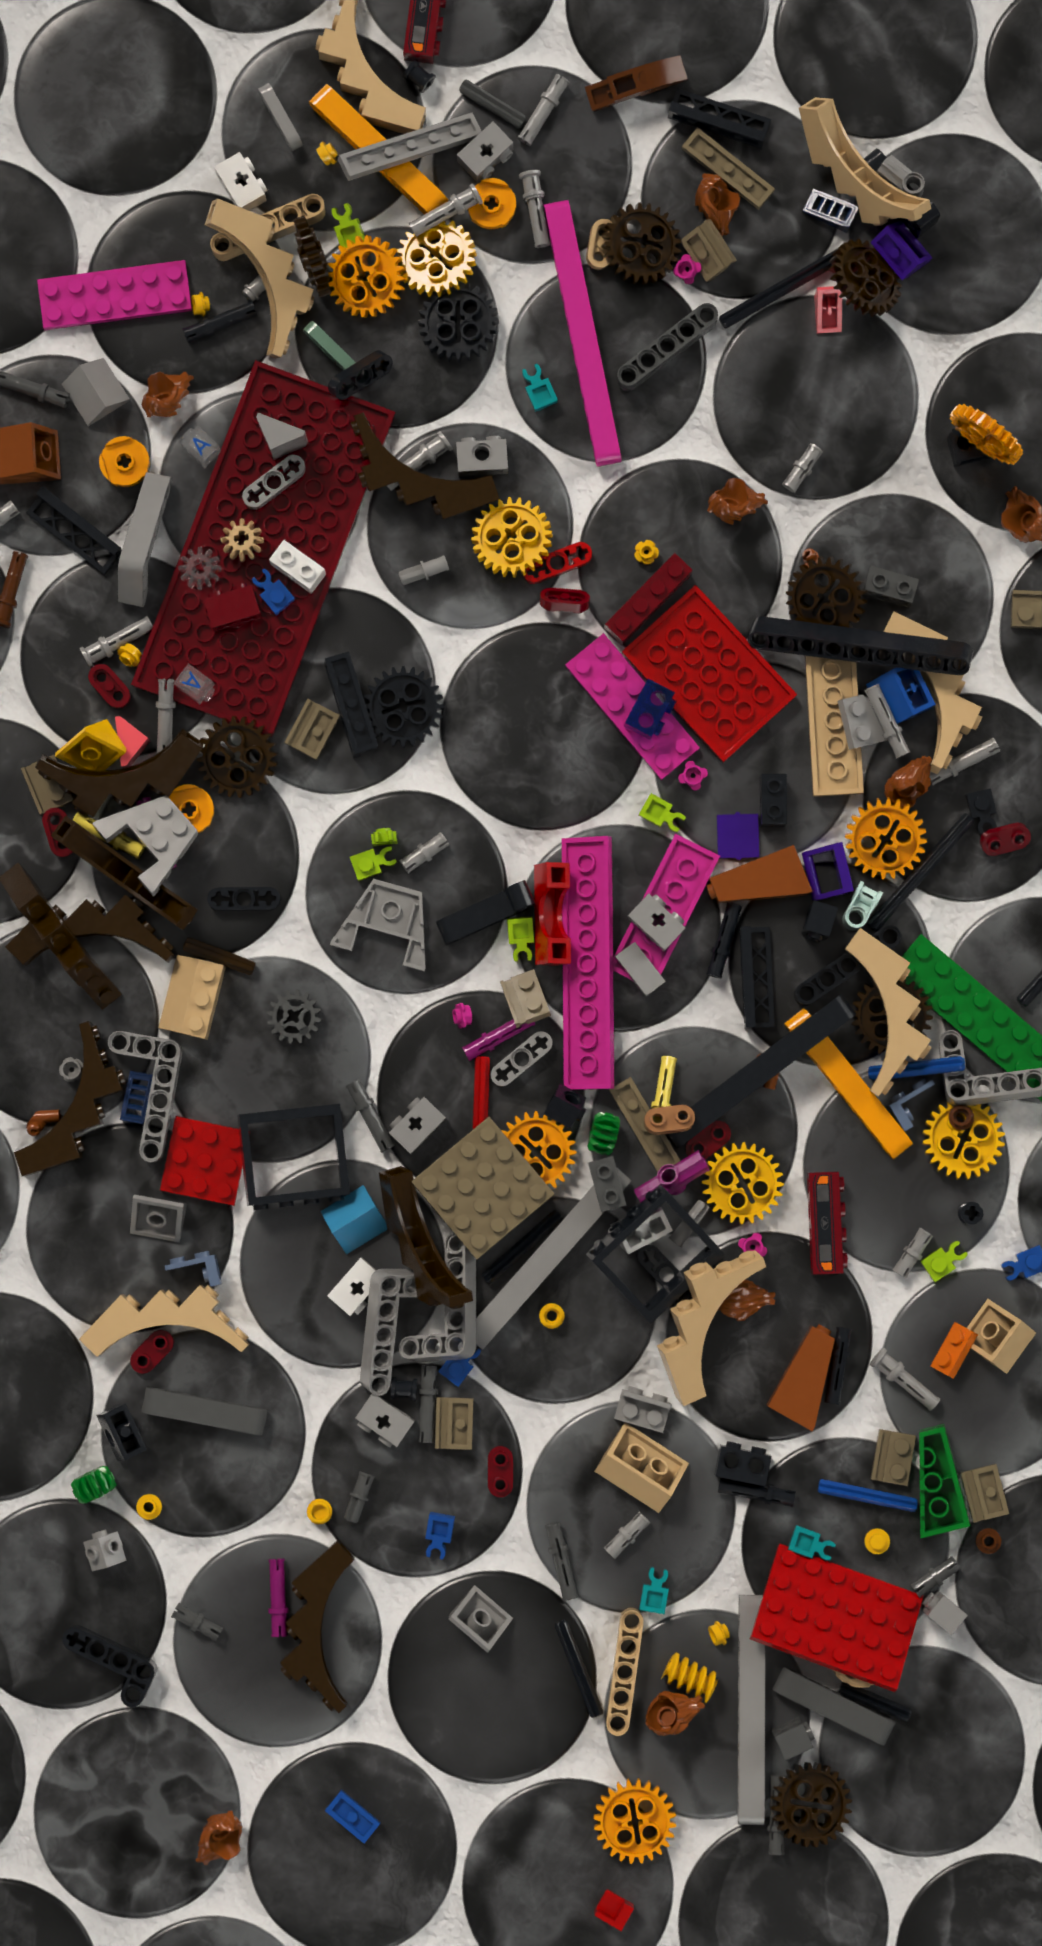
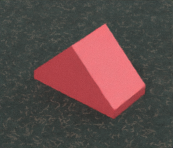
[814,286,842,333]
[115,716,150,768]

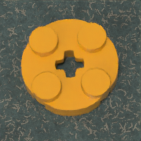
[467,178,516,229]
[99,436,150,487]
[169,784,214,833]

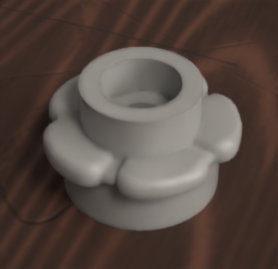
[59,1057,83,1082]

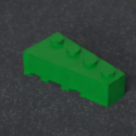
[919,1424,970,1539]

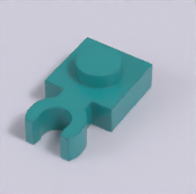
[522,364,558,412]
[788,1525,836,1560]
[639,1567,669,1614]

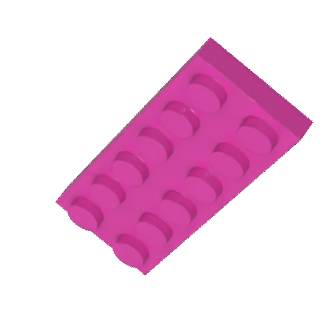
[37,260,192,330]
[565,633,700,780]
[613,834,720,982]

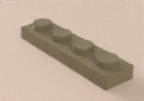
[682,127,775,210]
[609,1077,680,1172]

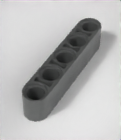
[617,303,718,391]
[141,1387,268,1435]
[772,1666,896,1746]

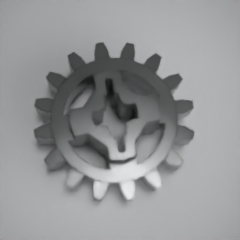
[267,989,322,1044]

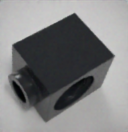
[544,1084,586,1128]

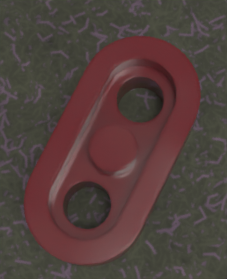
[540,588,590,614]
[88,664,131,709]
[42,808,72,857]
[980,823,1031,856]
[685,1121,731,1159]
[130,1329,174,1374]
[488,1446,513,1497]

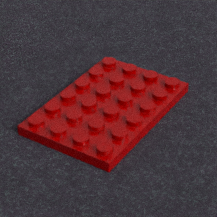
[622,585,797,763]
[749,1544,923,1692]

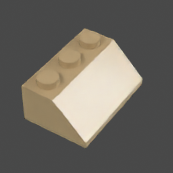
[158,955,226,1040]
[595,1422,689,1513]

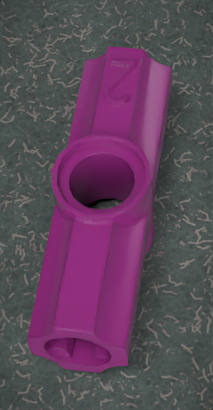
[634,1150,710,1202]

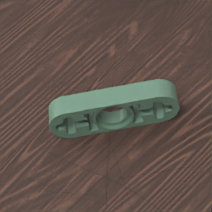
[303,321,363,377]

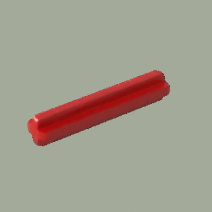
[473,1056,490,1129]

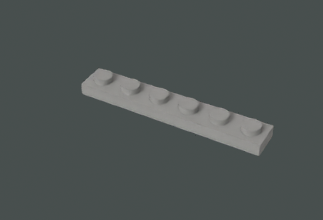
[338,113,482,181]

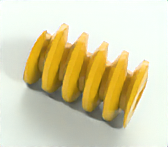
[661,1652,718,1703]

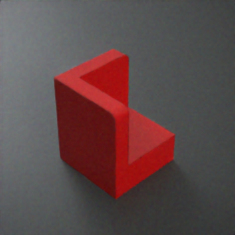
[594,1889,634,1931]

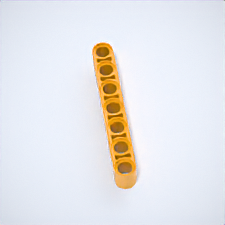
[309,84,448,215]
[784,1008,913,1160]

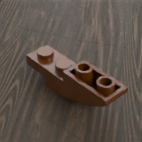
[585,55,688,112]

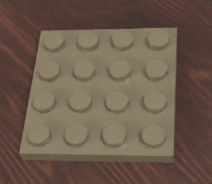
[411,1117,554,1260]

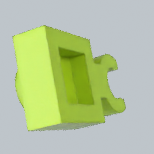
[332,203,365,248]
[638,793,686,833]
[371,828,398,847]
[350,847,397,881]
[507,916,534,961]
[920,1241,968,1282]

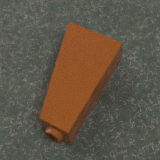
[706,845,813,904]
[766,1324,835,1432]

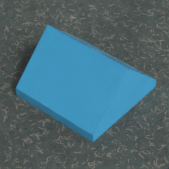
[320,1185,387,1254]

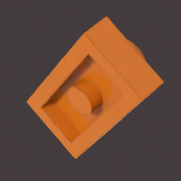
[931,1322,978,1379]

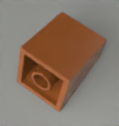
[0,422,61,485]

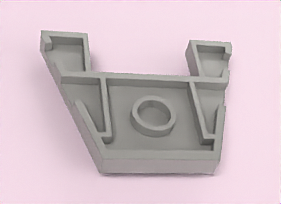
[92,795,198,896]
[330,879,426,972]

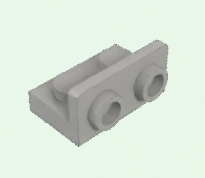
[614,1386,672,1433]

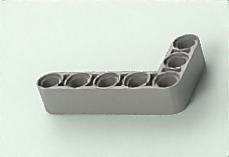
[118,472,172,607]
[939,1030,1042,1107]
[108,1031,182,1162]
[399,1233,476,1363]
[360,1269,417,1396]

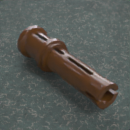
[0,551,28,628]

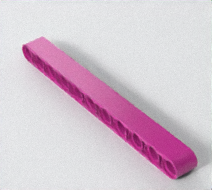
[544,200,622,467]

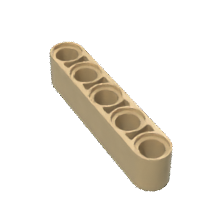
[210,194,326,261]
[606,1607,643,1736]

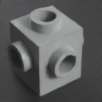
[83,1529,127,1571]

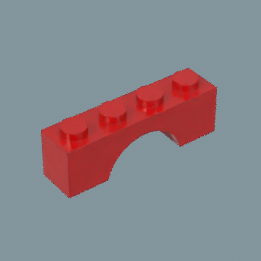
[534,862,571,966]

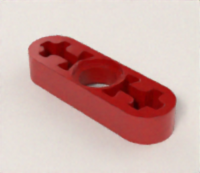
[523,542,592,584]

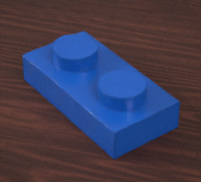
[325,1789,381,1843]

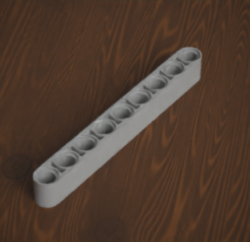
[476,1167,632,1350]
[737,1595,765,1825]

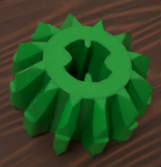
[587,1112,620,1155]
[71,1466,116,1504]

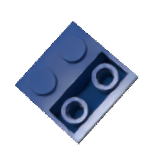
[866,667,936,725]

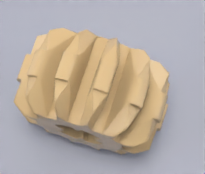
[221,518,264,562]

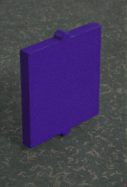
[717,812,759,861]

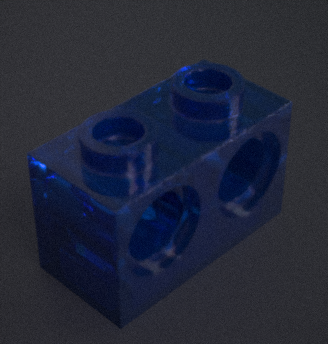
[624,679,676,740]

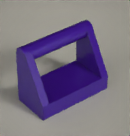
[871,220,933,280]
[802,842,854,901]

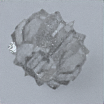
[178,547,222,591]

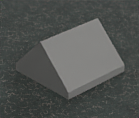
[62,358,130,426]
[256,413,308,460]
[130,1195,187,1243]
[448,1585,513,1653]

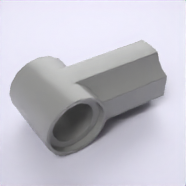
[877,155,925,198]

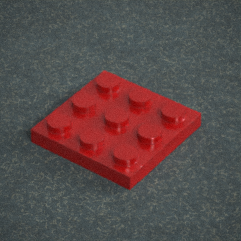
[160,1116,250,1206]

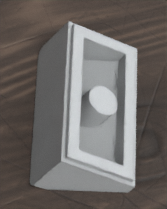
[615,942,666,997]

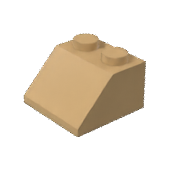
[967,1299,1036,1374]

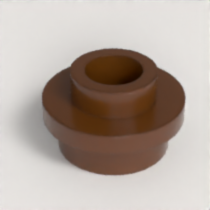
[949,1105,974,1130]
[975,1528,1001,1554]

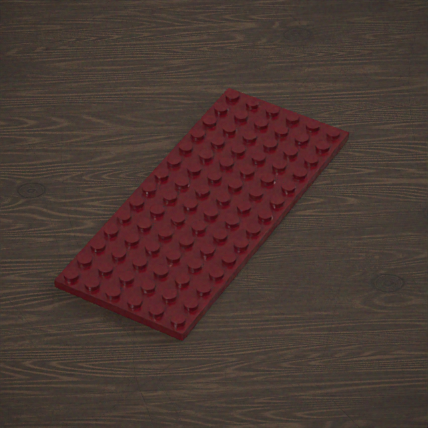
[131,360,396,738]

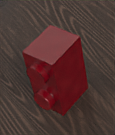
[203,583,262,632]

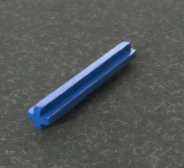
[868,1056,965,1081]
[818,1479,918,1512]

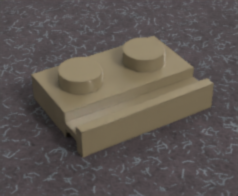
[681,219,737,282]
[1011,590,1042,629]
[284,699,340,760]
[21,755,73,815]
[500,969,551,1028]
[435,1397,473,1450]
[870,1429,916,1486]
[960,1464,1009,1523]

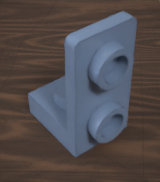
[887,1078,935,1132]
[165,1251,222,1287]

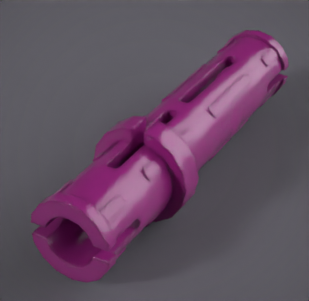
[462,1019,536,1061]
[268,1558,289,1637]

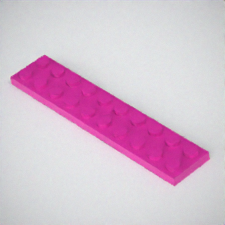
[562,836,614,1090]

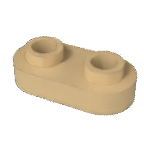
[586,219,613,270]

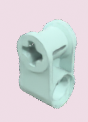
[842,881,883,931]

